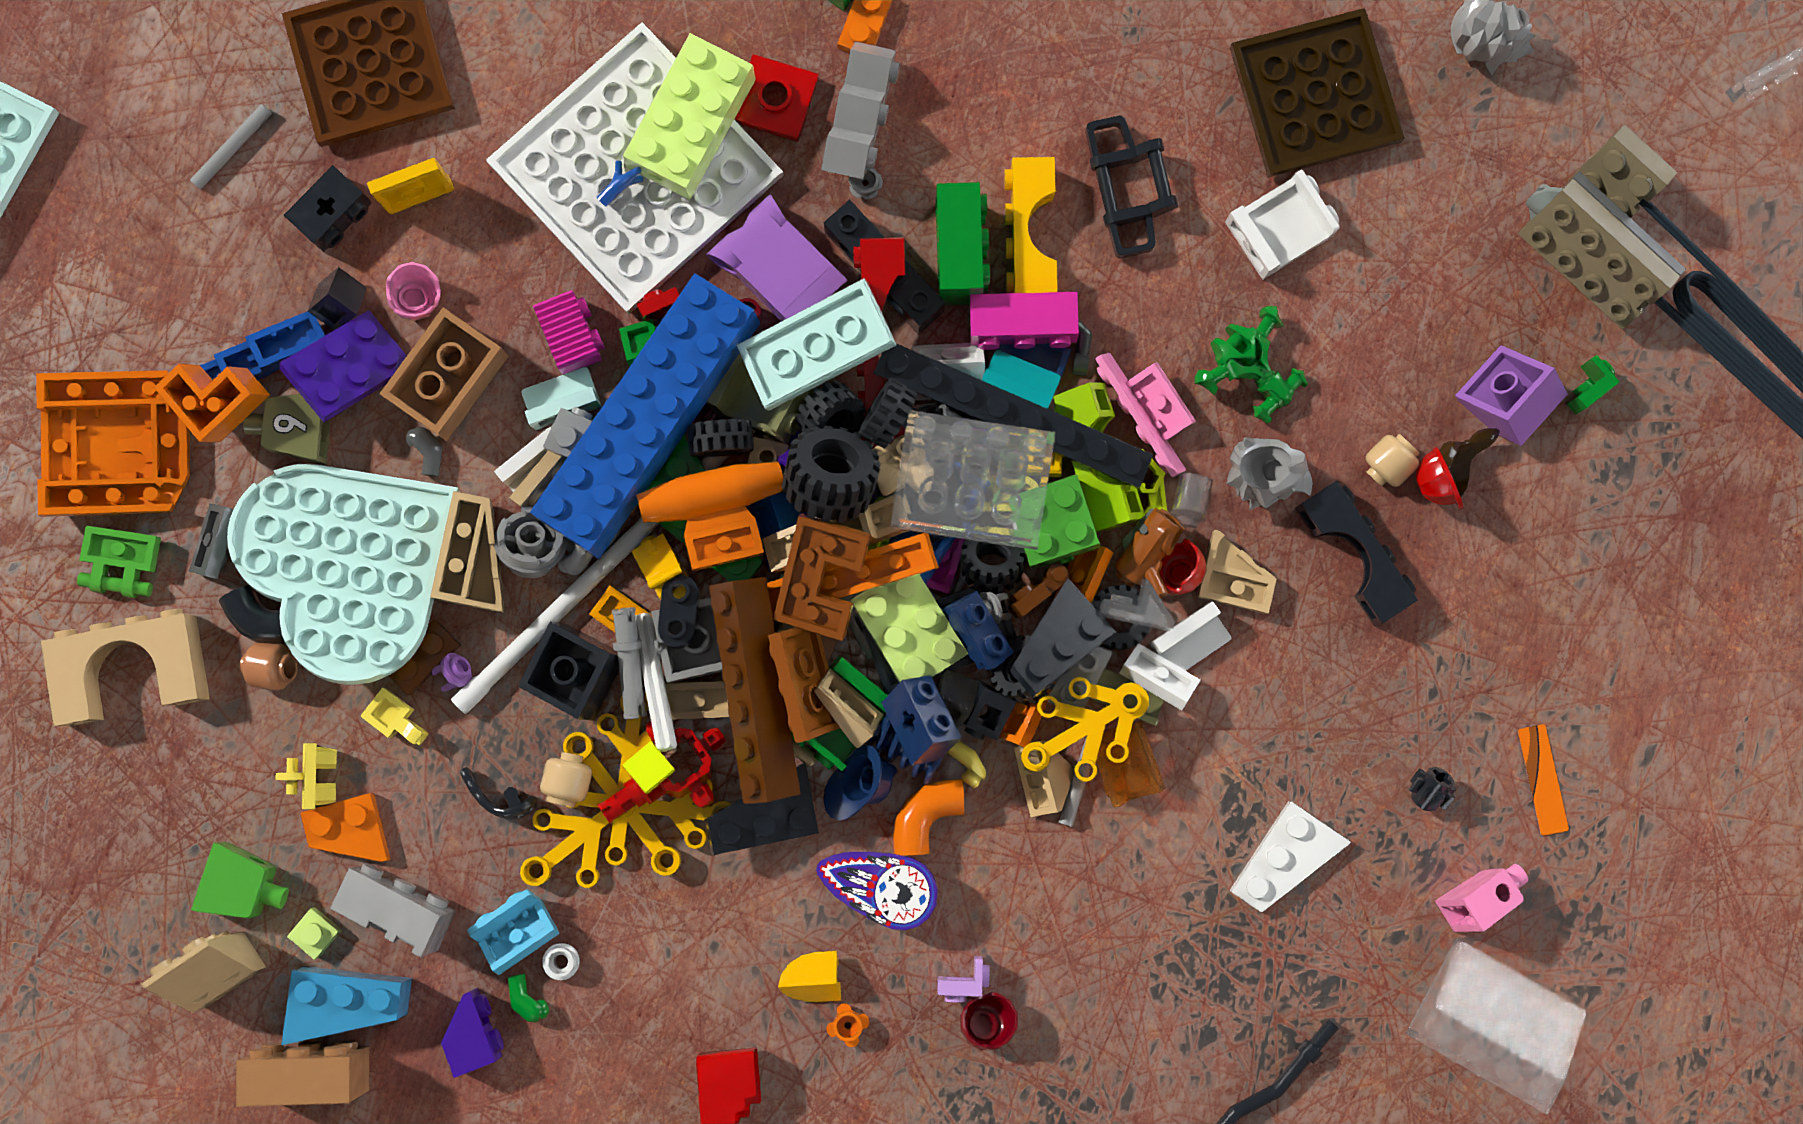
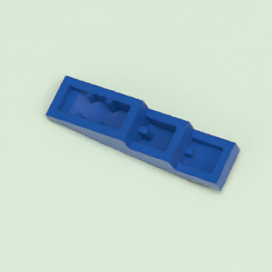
[200,311,325,380]

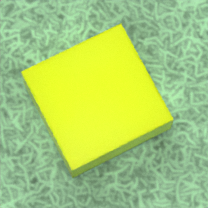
[622,741,675,794]

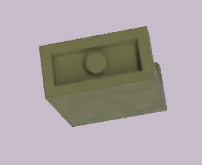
[706,353,819,444]

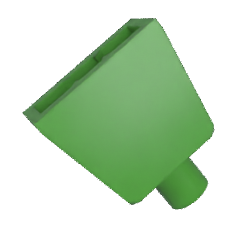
[191,841,289,918]

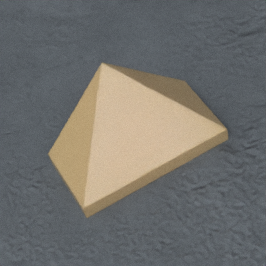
[1013,740,1075,817]

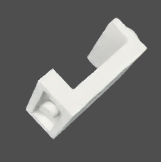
[1225,170,1340,280]

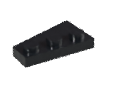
[1010,578,1116,699]
[705,762,819,855]

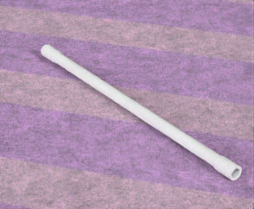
[451,429,755,714]

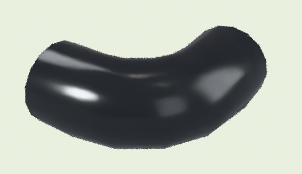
[218,585,286,644]

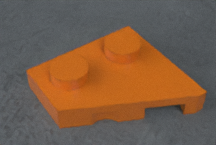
[300,793,391,862]

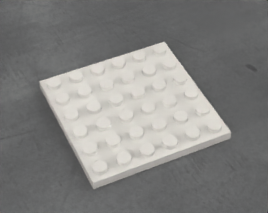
[486,22,784,315]

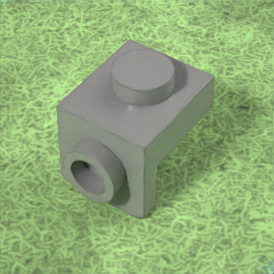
[543,407,593,458]

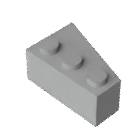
[330,863,457,957]

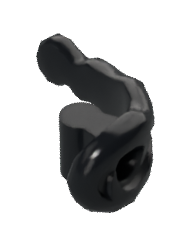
[460,767,538,819]

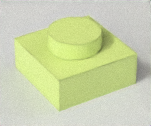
[287,907,342,960]

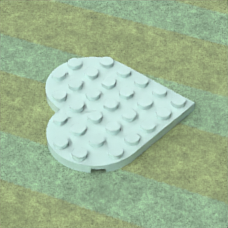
[227,464,460,685]

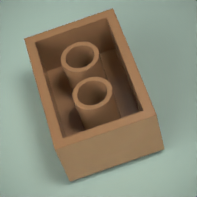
[380,307,509,441]
[236,1040,369,1107]

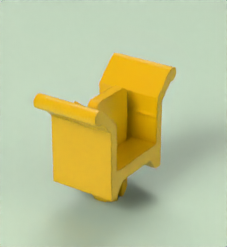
[631,534,688,600]

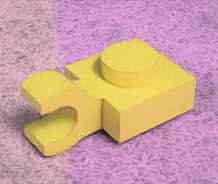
[361,687,429,745]

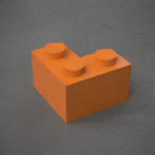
[154,363,270,442]

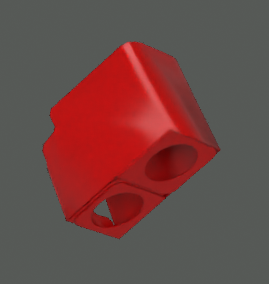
[696,1047,762,1124]

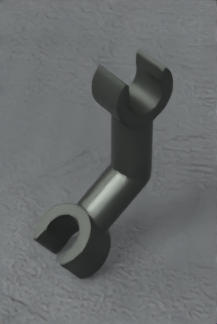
[1072,319,1092,376]

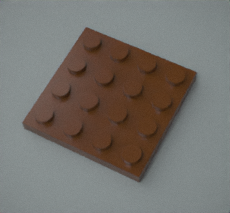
[282,0,455,147]

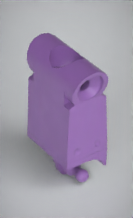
[707,194,847,322]

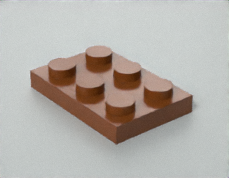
[768,627,840,743]

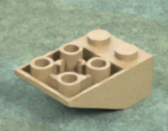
[141,930,266,1013]

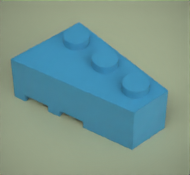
[281,966,412,1045]

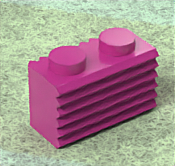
[533,290,605,375]

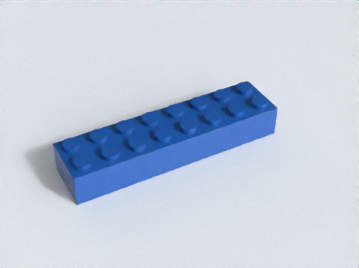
[530,273,760,559]

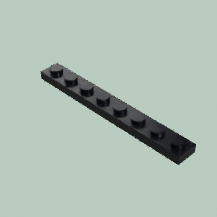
[873,343,1153,489]

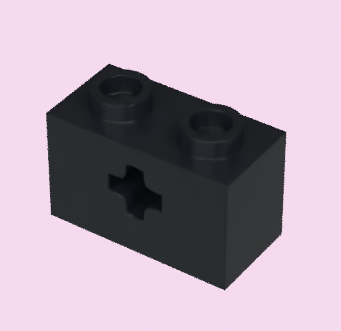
[283,165,372,252]

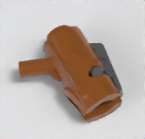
[1114,507,1185,600]

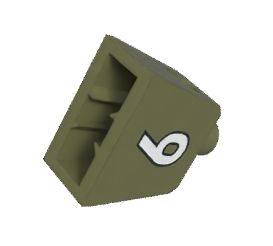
[243,394,331,465]

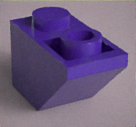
[441,988,504,1078]

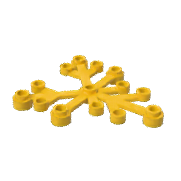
[520,690,732,888]

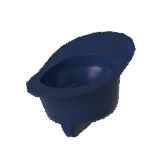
[823,744,897,821]

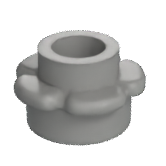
[848,168,883,200]

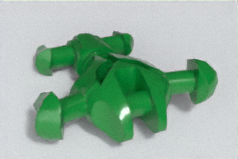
[1194,306,1308,424]

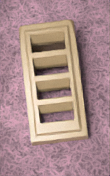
[814,669,884,748]

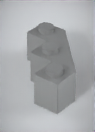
[821,42,900,179]

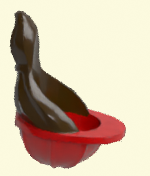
[1416,428,1500,510]

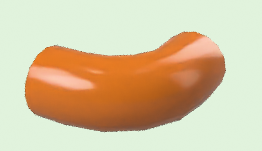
[893,779,964,856]

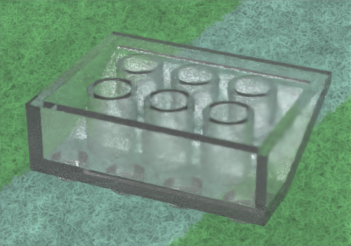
[891,411,1055,550]
[1405,938,1586,1115]

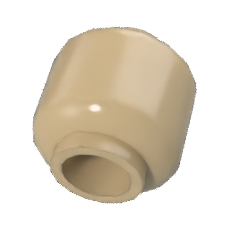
[1366,434,1420,487]
[540,752,592,807]

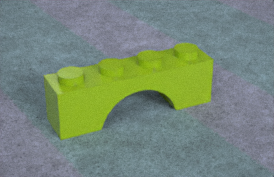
[1053,382,1145,532]

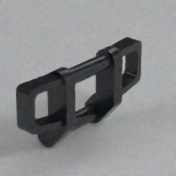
[1085,115,1178,259]

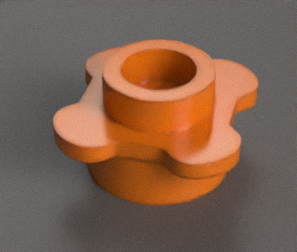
[827,1003,869,1047]

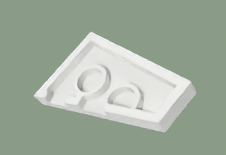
[1229,801,1351,912]

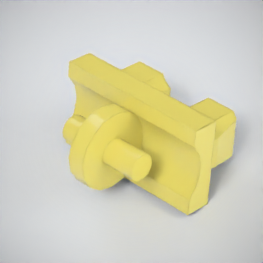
[276,743,337,809]

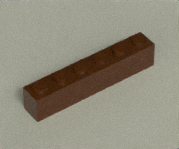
[709,577,800,804]

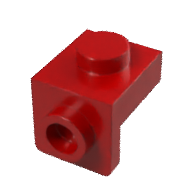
[637,287,679,321]

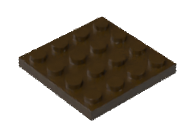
[1230,8,1405,178]

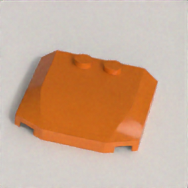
[36,370,190,517]

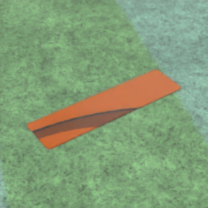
[1518,724,1569,836]

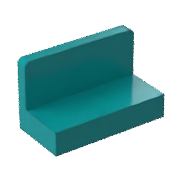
[982,350,1061,409]

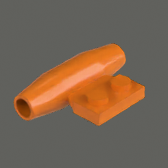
[636,462,783,571]

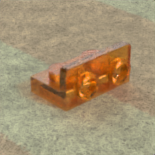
[1096,721,1166,808]

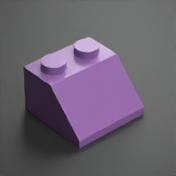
[1455,345,1567,446]

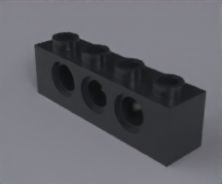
[823,199,945,335]

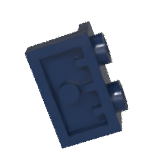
[942,591,1014,671]

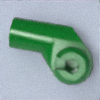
[507,974,549,1023]

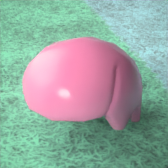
[386,262,441,321]

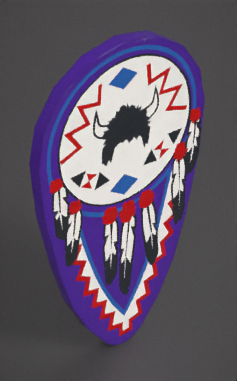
[816,852,938,931]

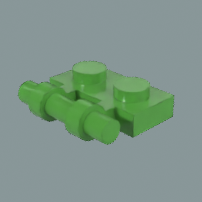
[77,525,161,598]

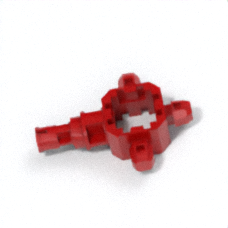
[597,721,726,824]

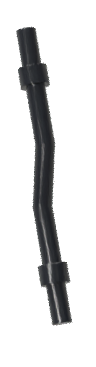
[1216,1019,1339,1124]

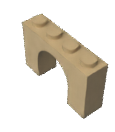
[41,609,210,727]

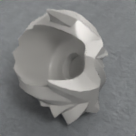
[1451,0,1535,75]
[1226,437,1313,510]

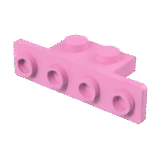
[1095,353,1196,477]

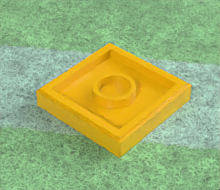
[367,157,454,214]

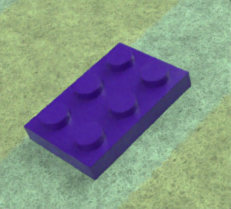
[279,310,407,423]

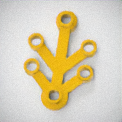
[1021,677,1149,781]

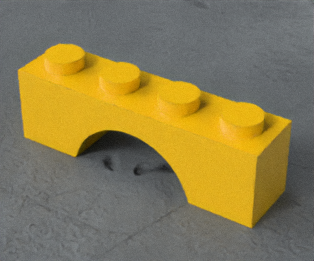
[1004,157,1057,293]

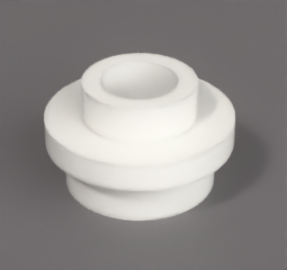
[543,943,580,980]

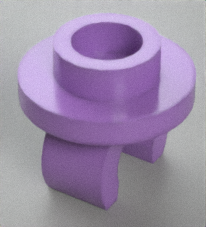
[432,653,472,692]

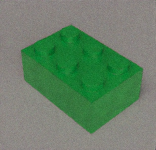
[935,182,990,306]

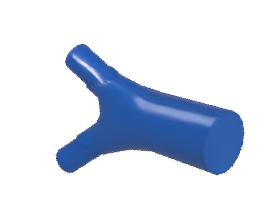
[596,160,644,207]

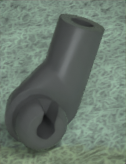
[406,427,443,477]

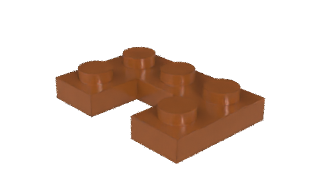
[773,513,872,641]

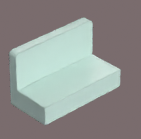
[521,367,602,430]

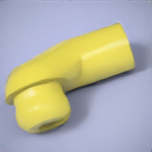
[947,740,986,788]

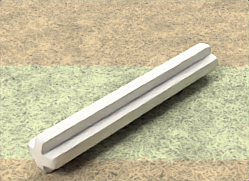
[635,613,677,752]

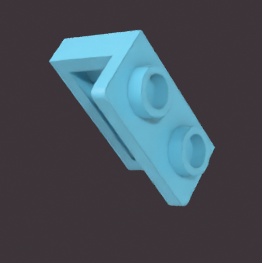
[467,889,560,975]

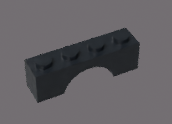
[1295,481,1418,626]

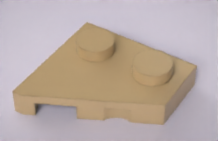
[1197,530,1277,614]

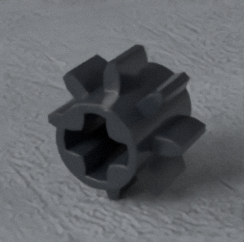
[1409,767,1456,811]

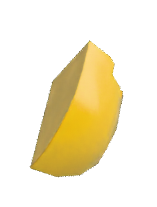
[778,951,841,1002]

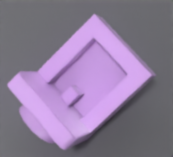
[937,956,990,1002]

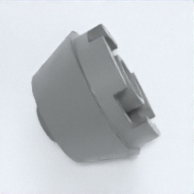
[494,506,567,578]

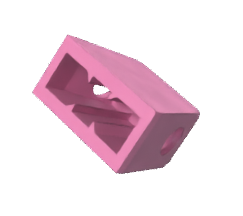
[1435,864,1528,932]

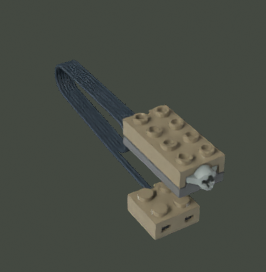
[1518,124,1803,439]

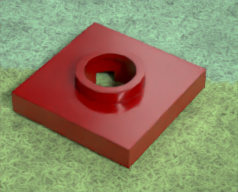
[734,54,819,142]

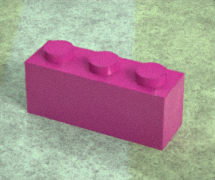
[970,292,1079,350]

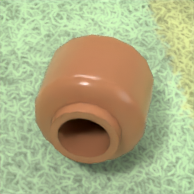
[240,643,298,690]

